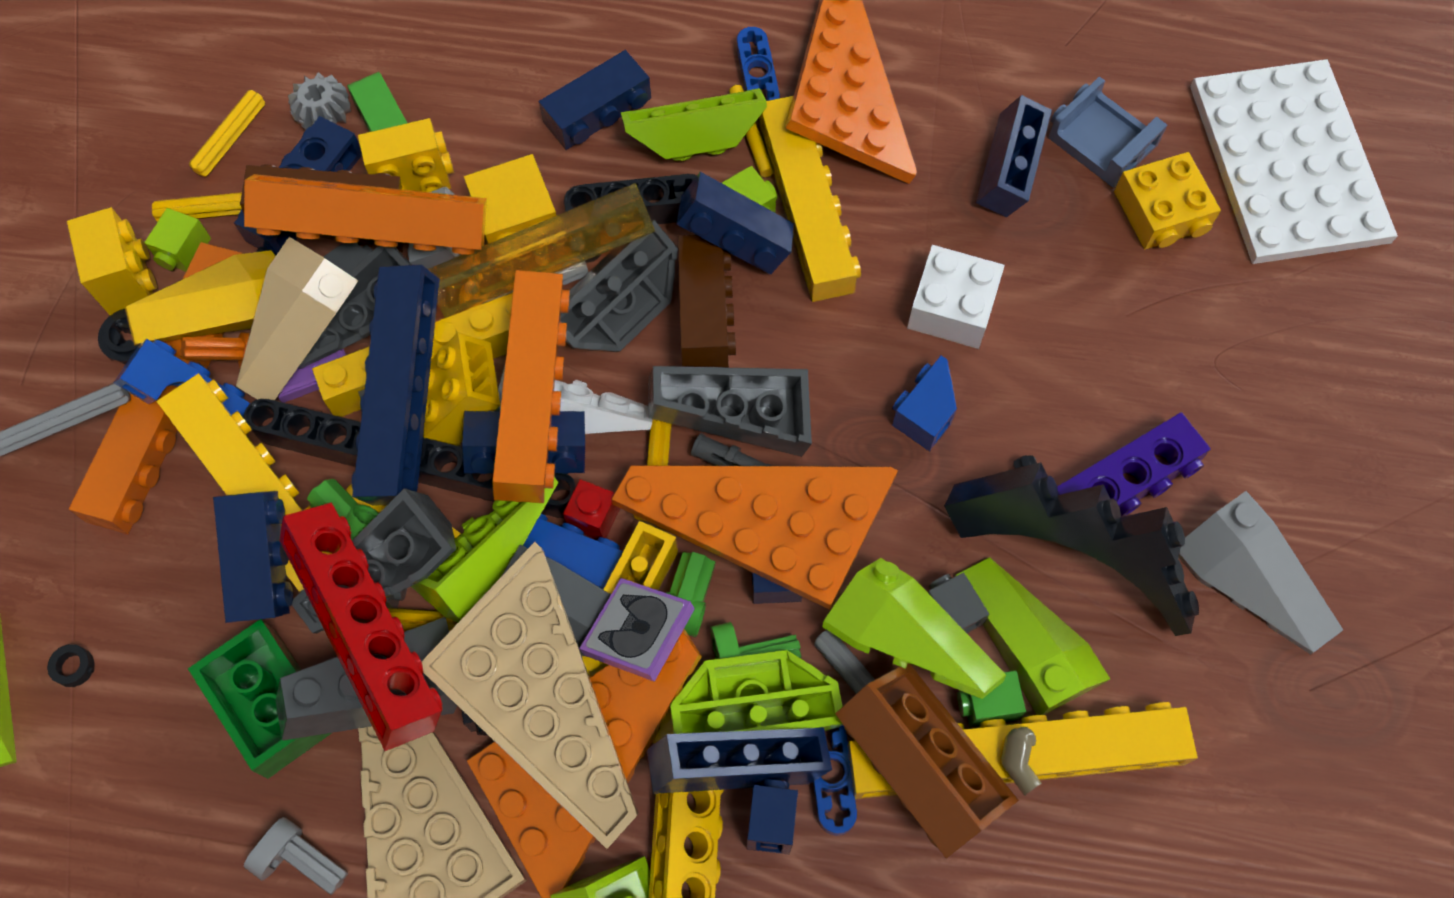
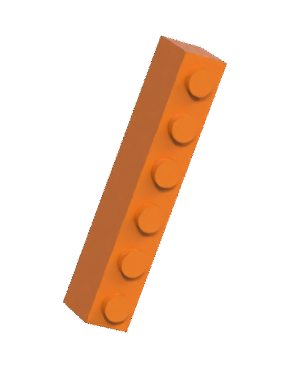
[244,174,487,255]
[493,270,570,503]

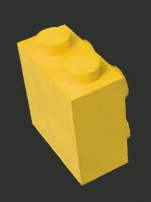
[358,118,454,192]
[1114,152,1221,250]
[464,154,560,254]
[423,332,501,446]

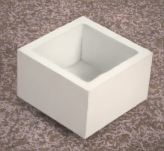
[907,245,1005,349]

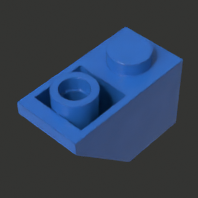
[892,355,957,452]

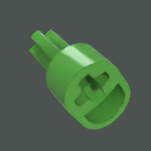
[710,622,801,659]

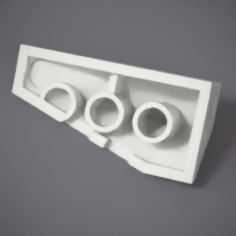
[495,367,652,434]

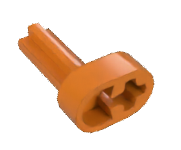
[180,332,250,370]

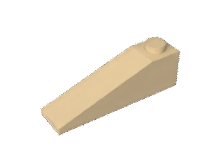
[236,237,358,401]

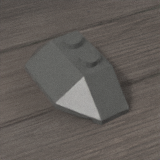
[560,220,678,352]

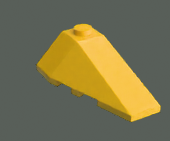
[125,250,275,346]

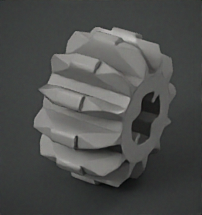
[288,72,351,130]

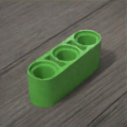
[347,72,407,132]

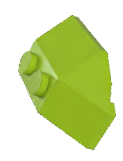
[621,88,767,161]
[670,650,843,734]

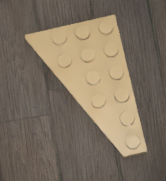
[421,542,639,849]
[358,726,527,898]

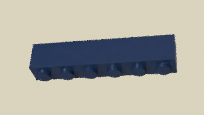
[351,264,440,506]

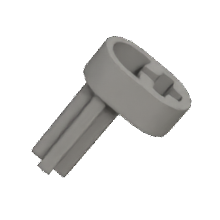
[244,817,348,895]

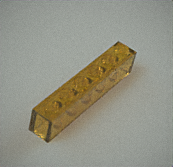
[428,183,656,318]

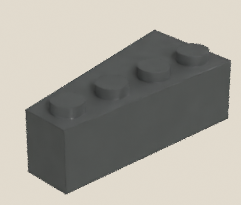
[648,366,812,457]
[276,617,457,741]

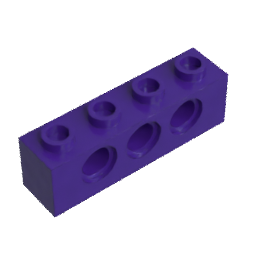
[1057,412,1211,517]

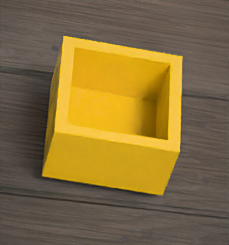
[67,207,157,315]

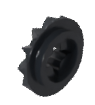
[98,309,139,365]

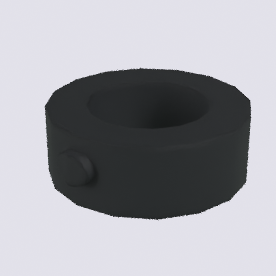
[47,644,95,687]

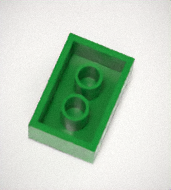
[188,619,332,779]

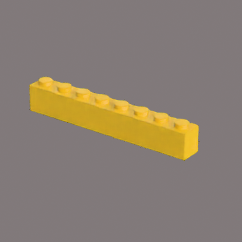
[848,702,1198,799]

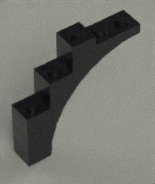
[944,462,1199,636]

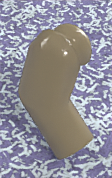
[1001,727,1042,796]

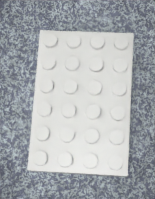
[1190,59,1398,264]

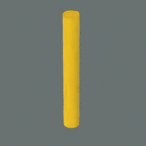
[729,85,774,177]

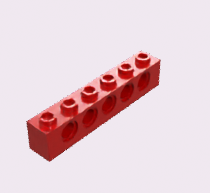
[279,502,442,751]

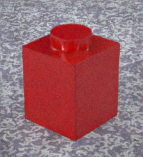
[563,479,620,541]

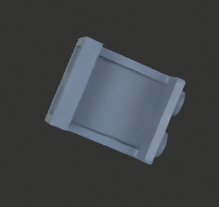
[1048,77,1167,188]

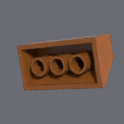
[835,663,1019,859]

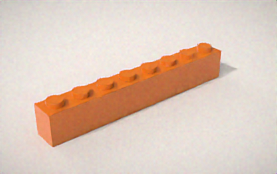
[68,242,242,535]

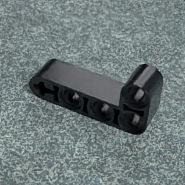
[564,174,697,263]

